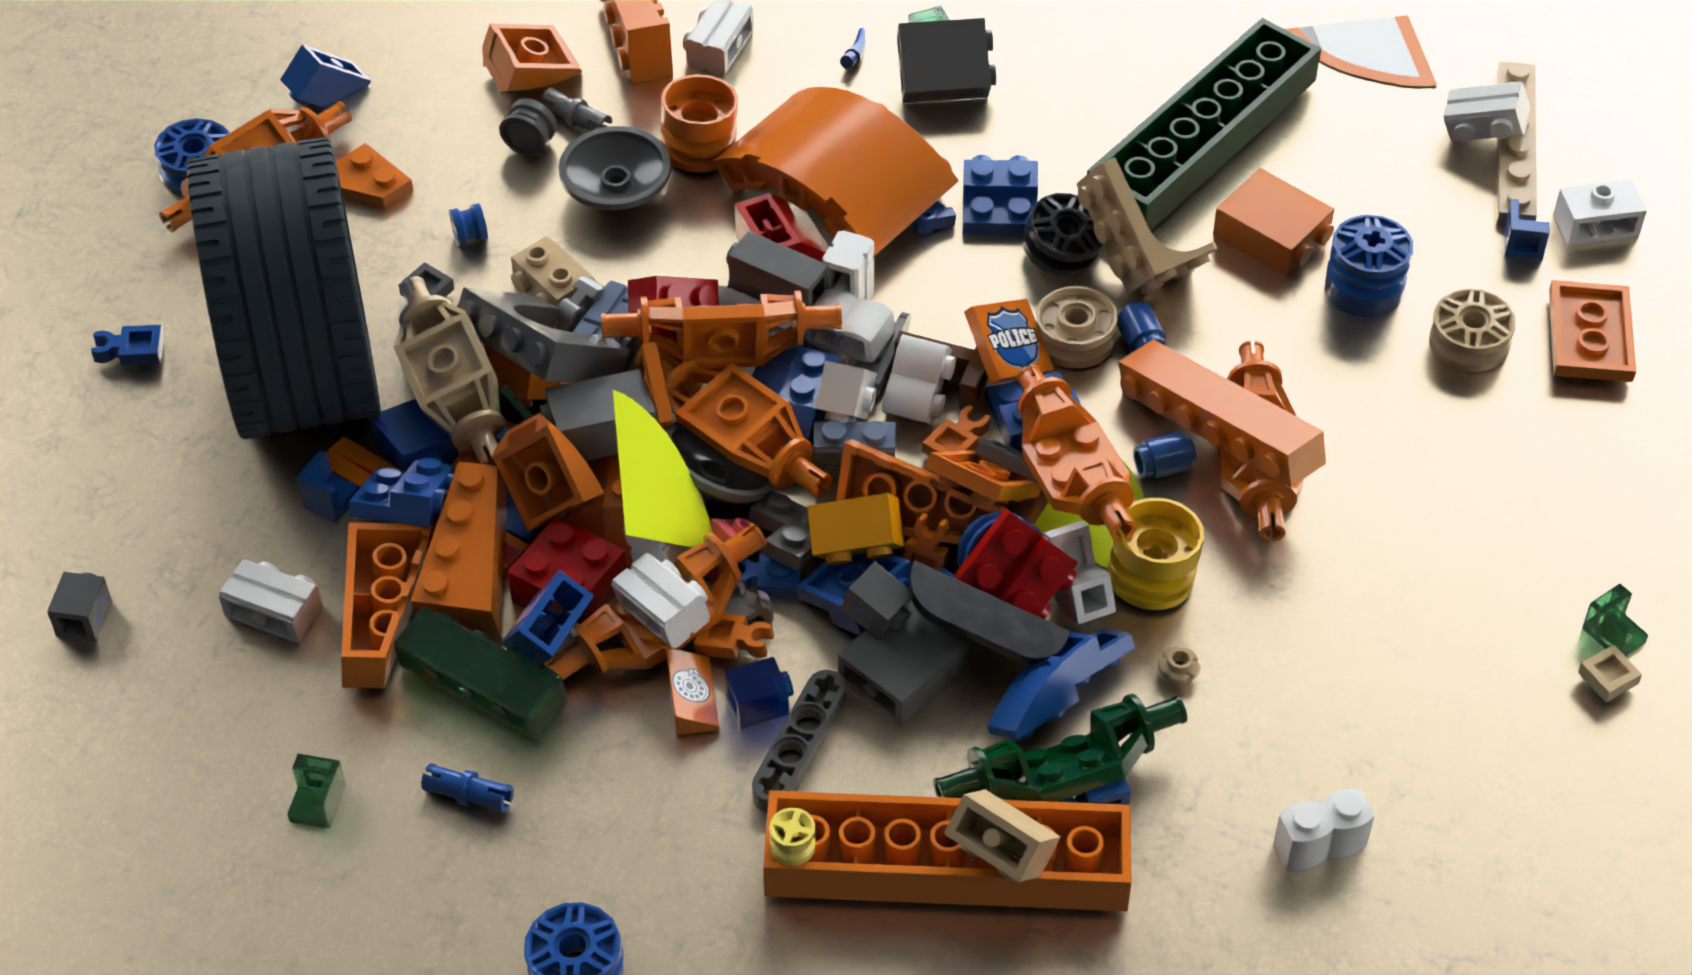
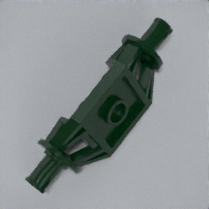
[933,693,1187,802]

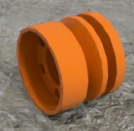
[661,74,739,173]

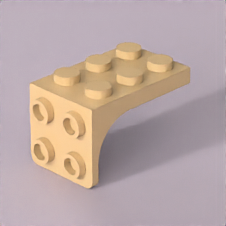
[1076,157,1218,294]

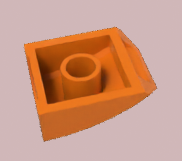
[482,23,583,93]
[493,413,604,531]

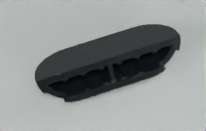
[908,561,1070,663]

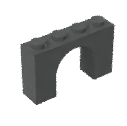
[457,287,630,383]

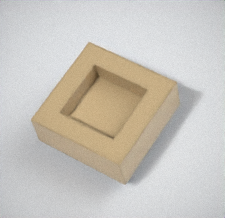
[1578,645,1642,702]

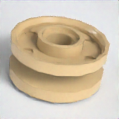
[1036,286,1117,368]
[1429,288,1516,372]

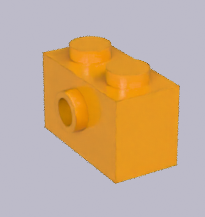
[807,493,904,565]

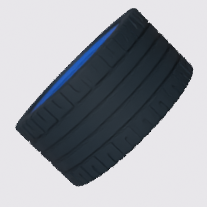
[187,136,381,439]

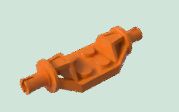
[159,101,352,233]
[601,291,842,367]
[1217,340,1304,542]
[659,355,832,497]
[1017,364,1137,541]
[543,523,767,685]

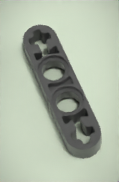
[752,669,846,812]

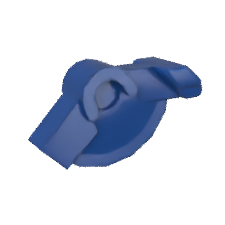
[911,201,957,235]

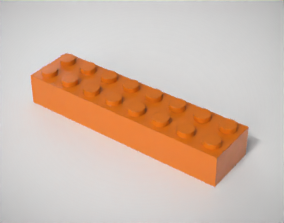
[763,790,1132,911]

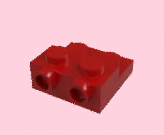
[954,508,1078,619]

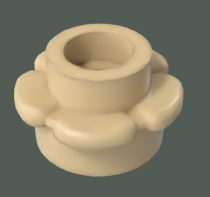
[1158,647,1201,687]

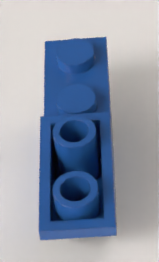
[987,629,1135,741]

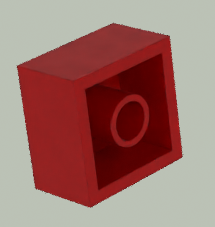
[507,515,627,624]

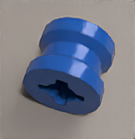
[449,203,488,246]

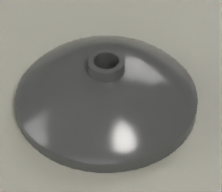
[559,126,671,211]
[665,422,774,504]

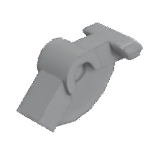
[556,276,604,332]
[724,582,774,622]

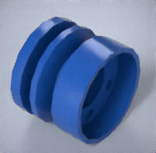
[1324,214,1414,318]

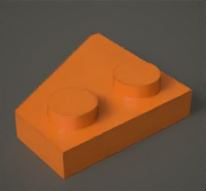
[336,143,413,209]

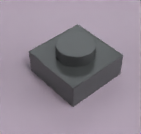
[398,262,454,297]

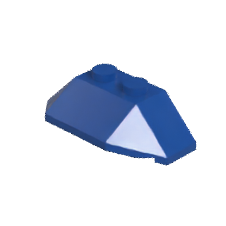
[752,346,846,446]

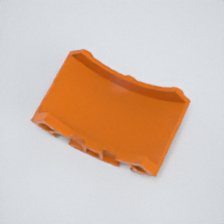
[712,86,959,256]

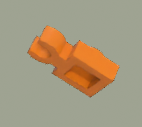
[922,405,990,456]
[903,513,950,571]
[693,613,775,659]

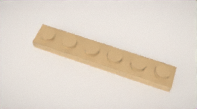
[1497,61,1537,223]

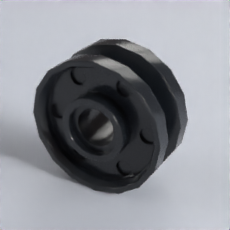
[1022,193,1103,277]

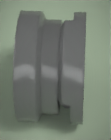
[499,99,558,157]

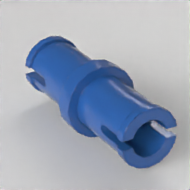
[421,763,514,813]

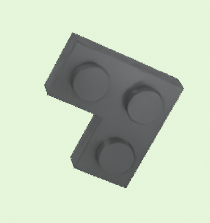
[748,491,815,571]

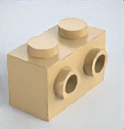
[511,235,596,322]
[944,789,1060,883]

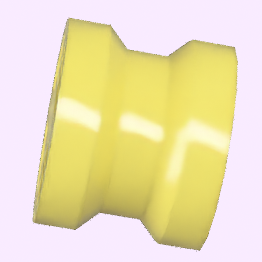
[769,807,816,866]

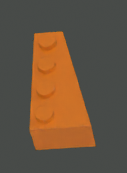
[600,0,673,84]
[836,439,1007,544]
[411,461,508,638]
[341,522,433,688]

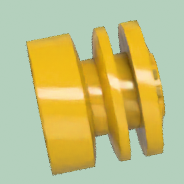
[1108,498,1204,610]

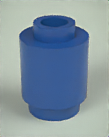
[1117,302,1166,353]
[1133,431,1196,480]

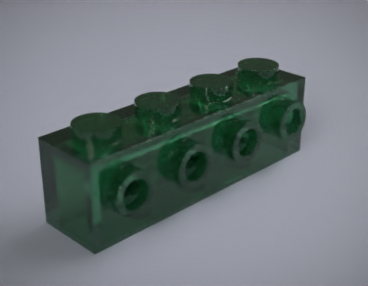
[393,606,568,741]

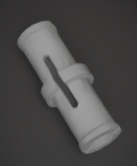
[541,88,613,131]

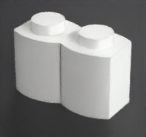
[805,289,896,362]
[881,334,956,426]
[1273,789,1375,871]

